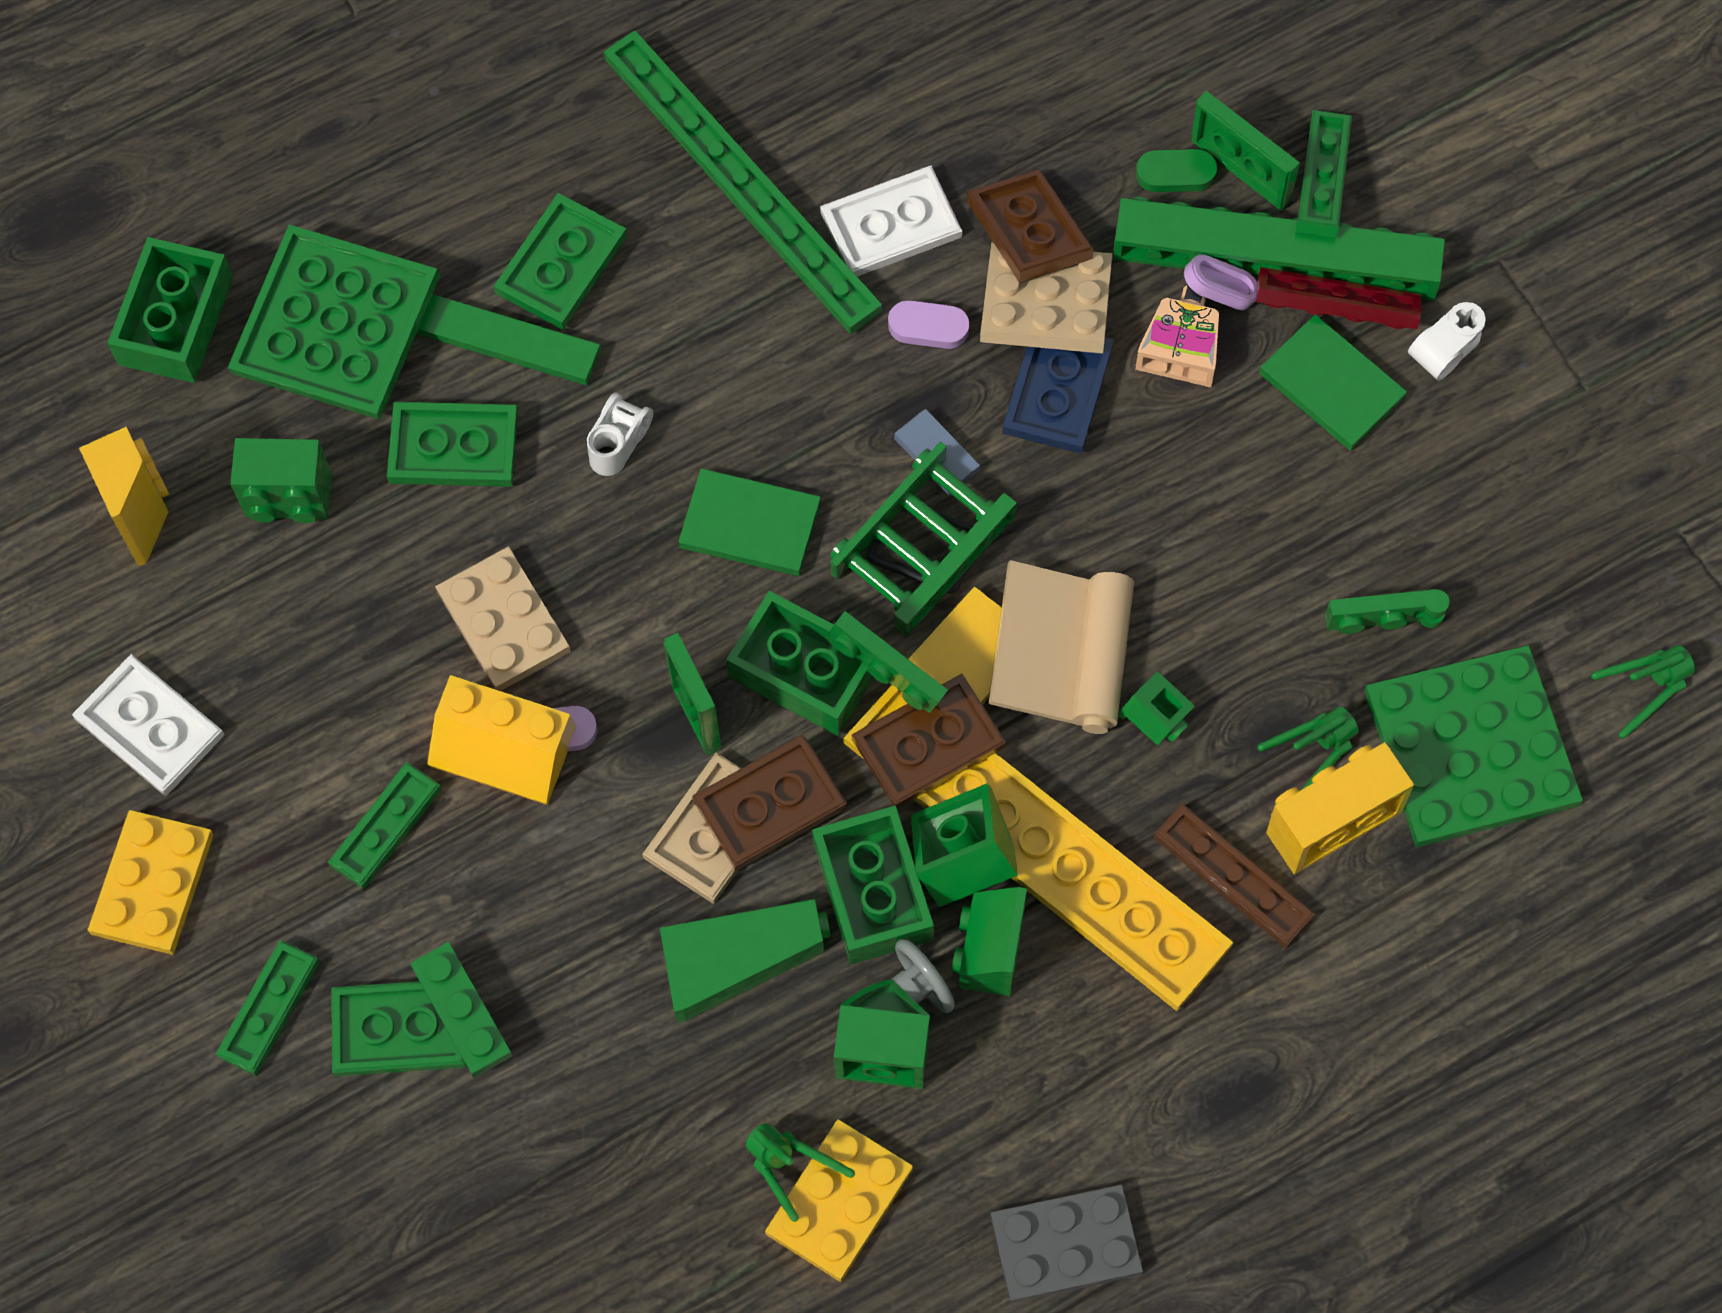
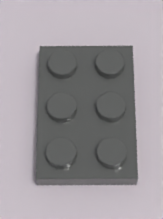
[990,1185,1143,1304]

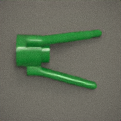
[1591,645,1695,739]
[1257,706,1359,791]
[746,1123,855,1222]

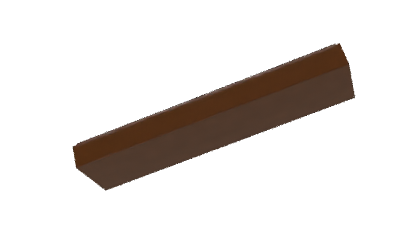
[1153,803,1316,949]

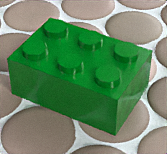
[107,237,234,383]
[726,591,874,736]
[812,805,934,965]

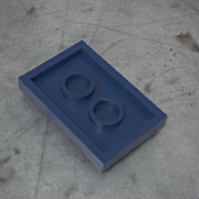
[1002,337,1114,454]

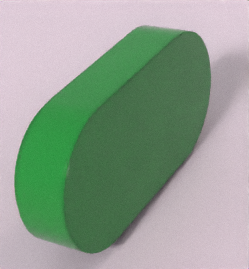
[1136,149,1217,192]

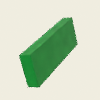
[328,762,442,890]
[215,940,320,1076]

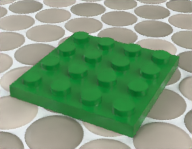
[228,224,440,420]
[1364,645,1583,847]

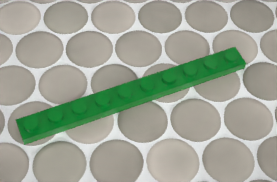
[604,30,882,335]

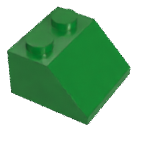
[911,783,1018,907]
[952,887,1027,997]

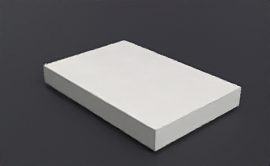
[820,166,962,277]
[72,654,225,797]

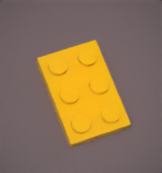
[88,810,214,955]
[765,1119,913,1282]

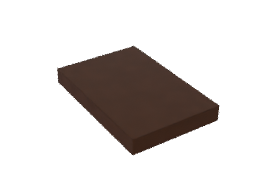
[967,169,1093,283]
[852,673,1006,809]
[692,734,847,871]

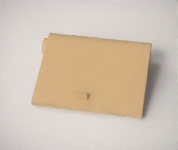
[989,560,1134,734]

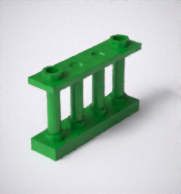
[830,441,1017,637]

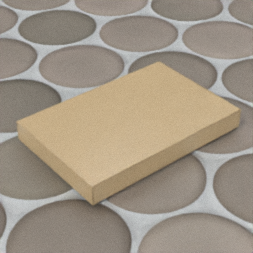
[642,752,741,904]

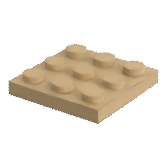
[980,242,1112,353]

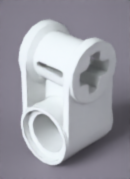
[1408,302,1486,381]
[587,392,653,476]

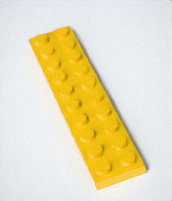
[844,685,1233,1011]

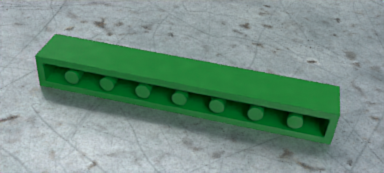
[1113,197,1445,301]

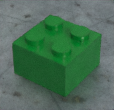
[230,438,332,523]

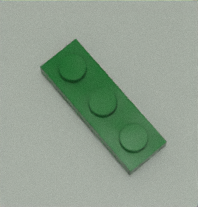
[828,611,948,713]
[410,942,512,1078]

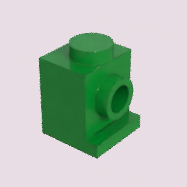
[1118,671,1195,746]

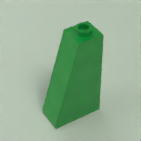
[660,899,830,1023]

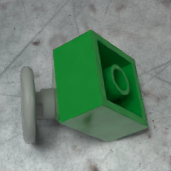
[834,939,955,1089]

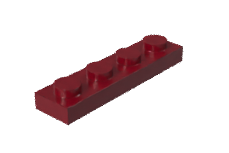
[1256,267,1421,330]

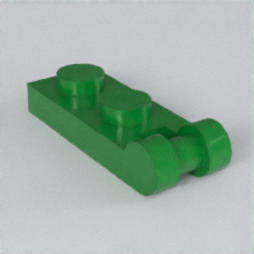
[1325,589,1449,634]

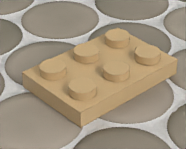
[435,546,571,691]

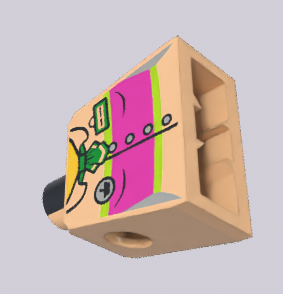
[1135,285,1219,387]

